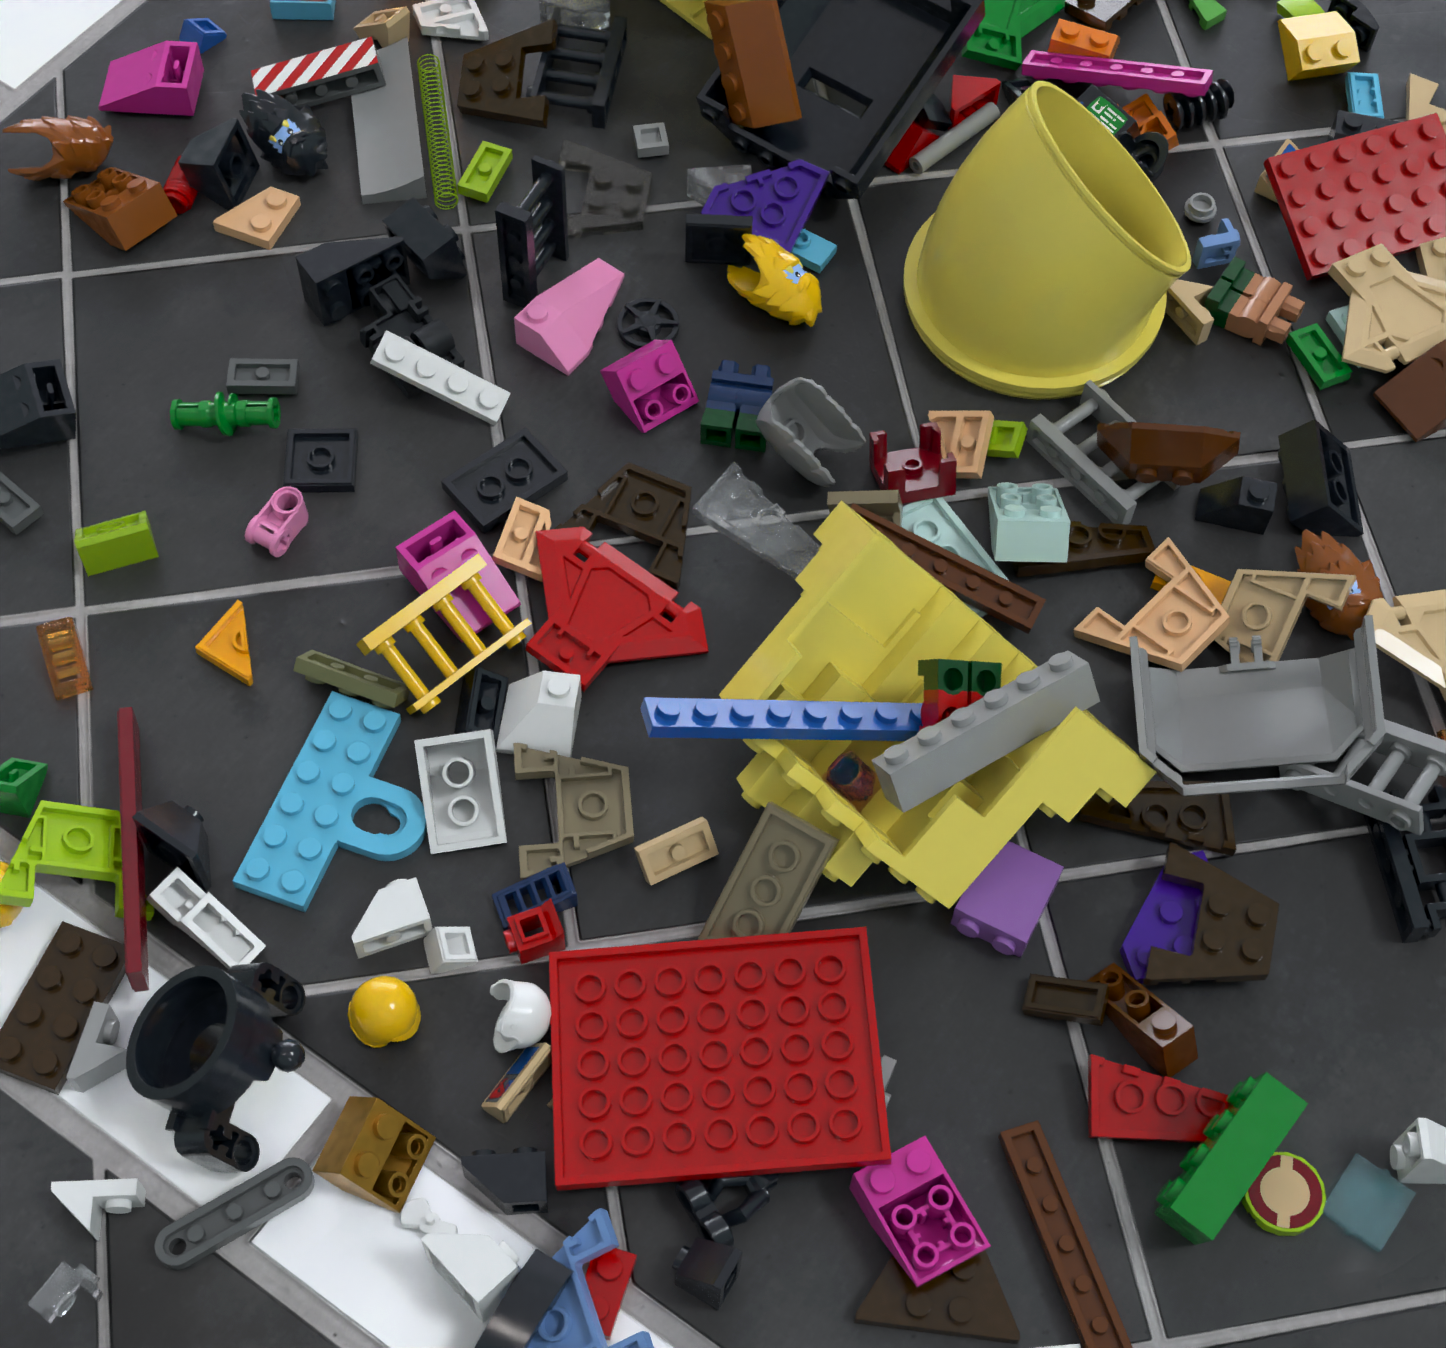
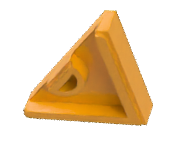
[195,600,253,686]

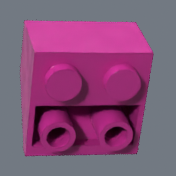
[600,340,699,433]

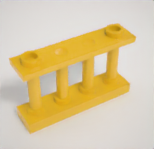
[356,553,532,715]

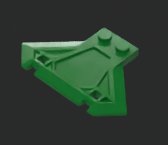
[961,0,1066,70]

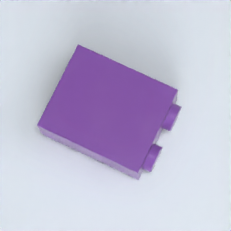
[950,841,1064,958]

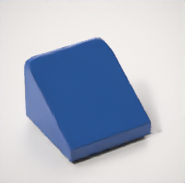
[179,18,227,54]

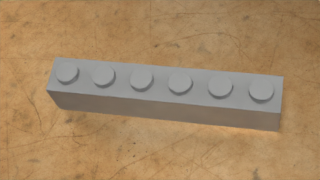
[871,650,1100,813]

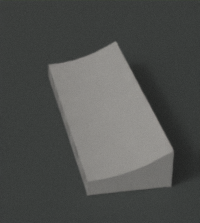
[351,37,427,204]

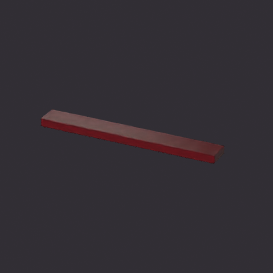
[117,707,149,992]

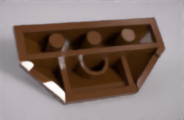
[1097,422,1241,486]

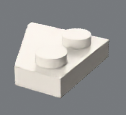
[412,0,489,41]

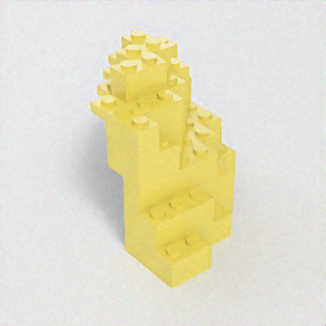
[719,500,1157,909]

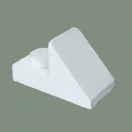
[51,1178,146,1241]

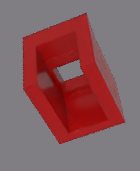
[503,898,566,965]

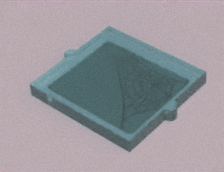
[1323,1153,1416,1252]

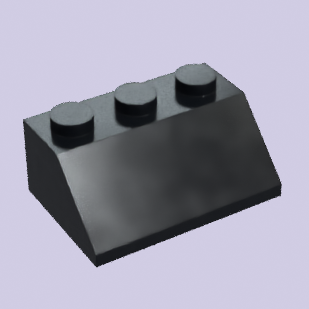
[1278,419,1364,537]

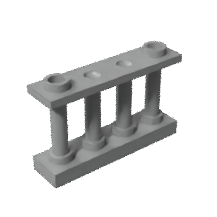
[1026,380,1180,524]
[1279,719,1446,835]

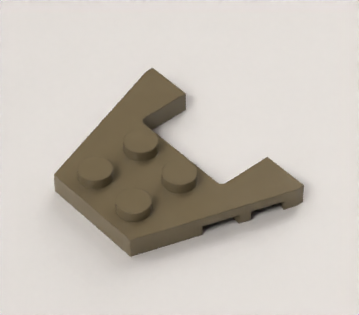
[513,743,634,880]

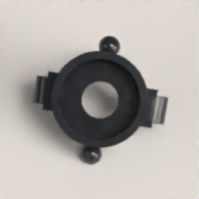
[126,962,306,1172]

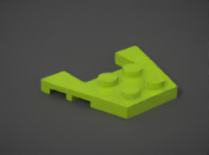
[0,800,154,921]

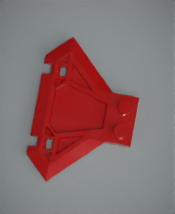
[526,527,709,692]

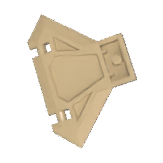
[1328,243,1446,374]
[1366,589,1446,702]

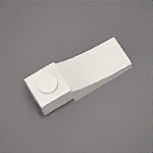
[146,867,266,969]

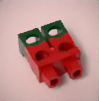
[918,659,1002,731]

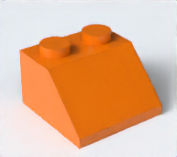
[1048,18,1121,59]

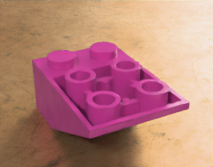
[99,41,204,116]
[395,510,521,643]
[849,1136,991,1287]

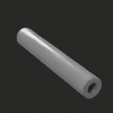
[909,102,1000,175]

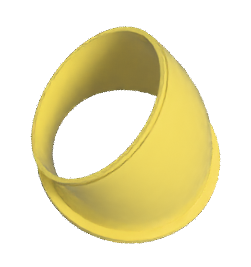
[903,81,1191,399]

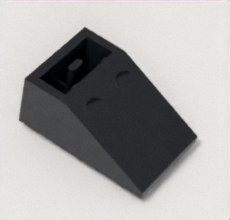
[295,236,411,326]
[0,359,76,449]

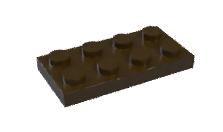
[0,921,125,1095]

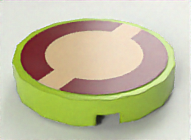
[1242,1152,1326,1236]

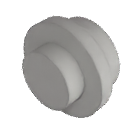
[1184,192,1217,223]

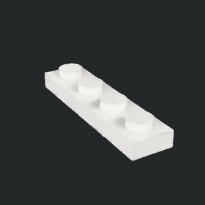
[370,330,510,426]

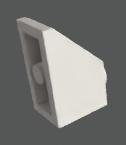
[351,877,433,959]

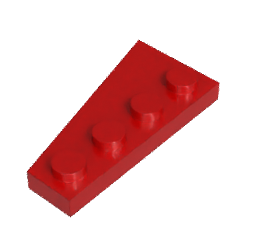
[1088,1054,1231,1143]

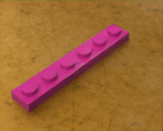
[1022,50,1213,97]

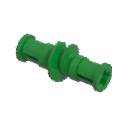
[170,391,281,436]

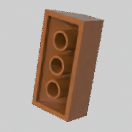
[704,0,802,129]

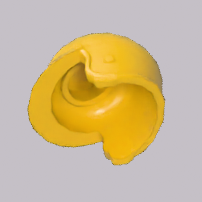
[347,976,421,1048]

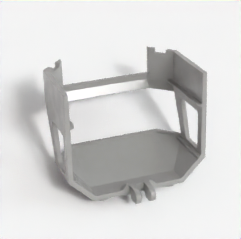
[1129,615,1386,797]

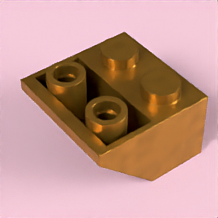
[312,1096,436,1213]

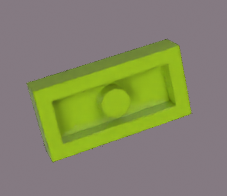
[457,141,513,203]

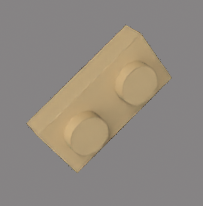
[634,817,719,885]

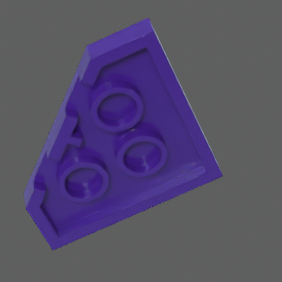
[700,159,830,253]
[1119,850,1208,984]

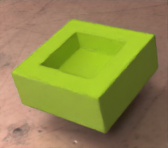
[987,420,1028,458]

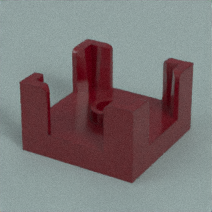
[869,422,957,504]

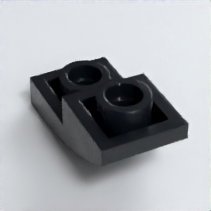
[1328,0,1379,52]
[917,93,952,131]

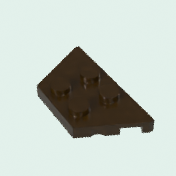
[854,1250,1020,1344]

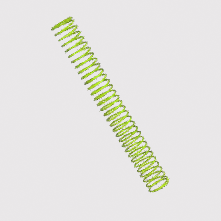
[417,54,458,210]

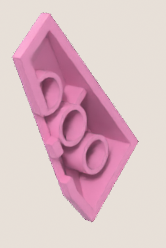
[514,258,624,376]

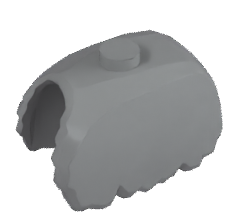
[756,377,866,487]

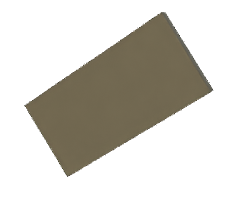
[698,802,839,940]

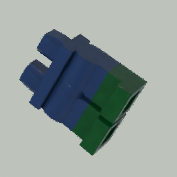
[700,360,774,452]

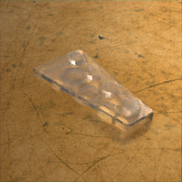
[693,462,820,579]

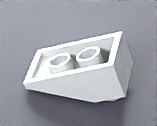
[414,729,507,854]

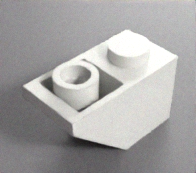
[1390,1118,1446,1184]

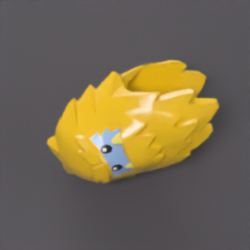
[727,233,822,327]

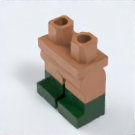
[1204,256,1305,346]

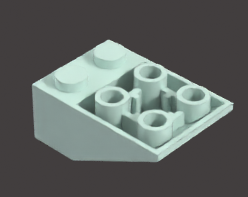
[988,482,1070,563]

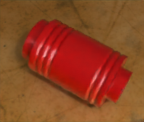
[163,155,198,214]

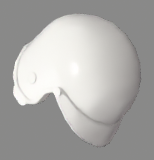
[490,979,552,1053]

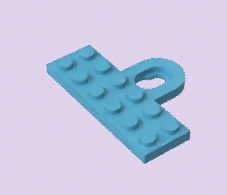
[232,691,427,912]

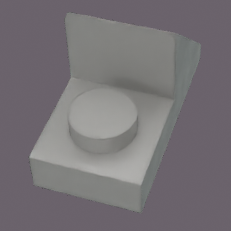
[66,1001,127,1093]

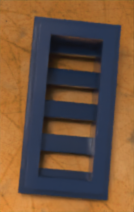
[492,862,578,931]

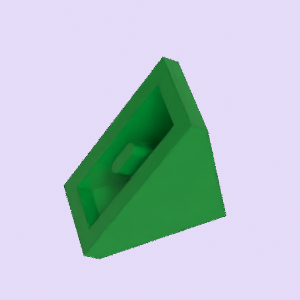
[0,757,48,818]

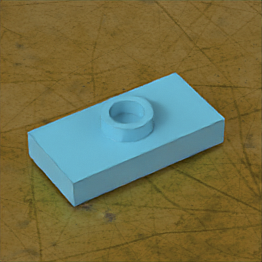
[1345,72,1384,118]
[792,229,837,274]

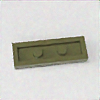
[293,650,410,709]

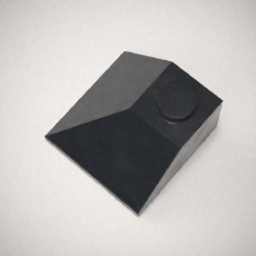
[178,118,260,211]
[132,800,211,892]

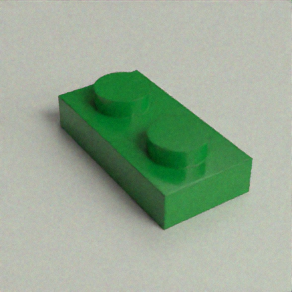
[1286,323,1352,390]

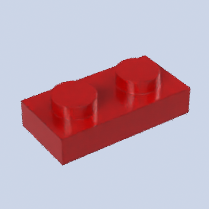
[585,1248,637,1341]

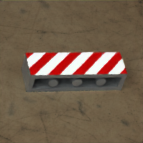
[251,36,386,108]

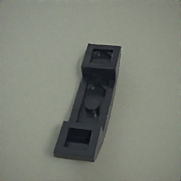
[475,1249,574,1348]

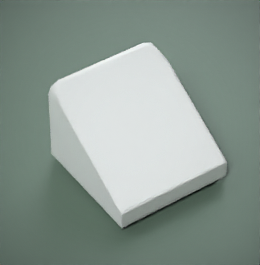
[423,927,478,974]

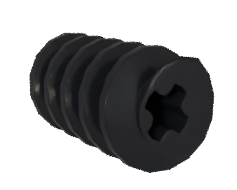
[1163,78,1234,131]

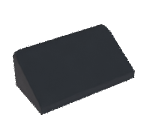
[454,666,508,744]

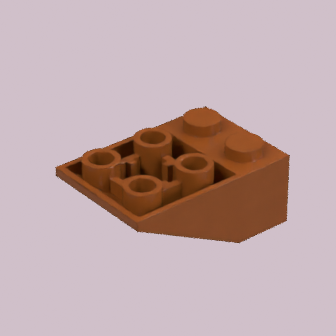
[63,167,177,251]

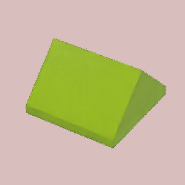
[74,511,159,576]

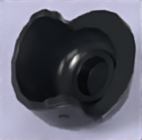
[1116,131,1169,182]

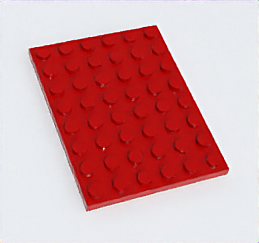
[549,927,892,1191]

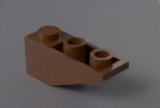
[1087,962,1198,1078]

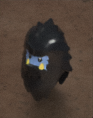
[239,89,328,177]

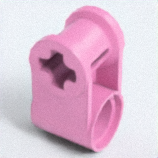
[245,486,309,557]

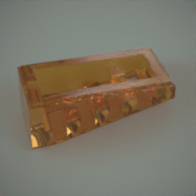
[36,617,93,700]

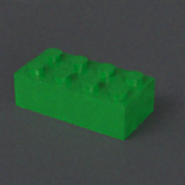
[1154,1072,1308,1245]

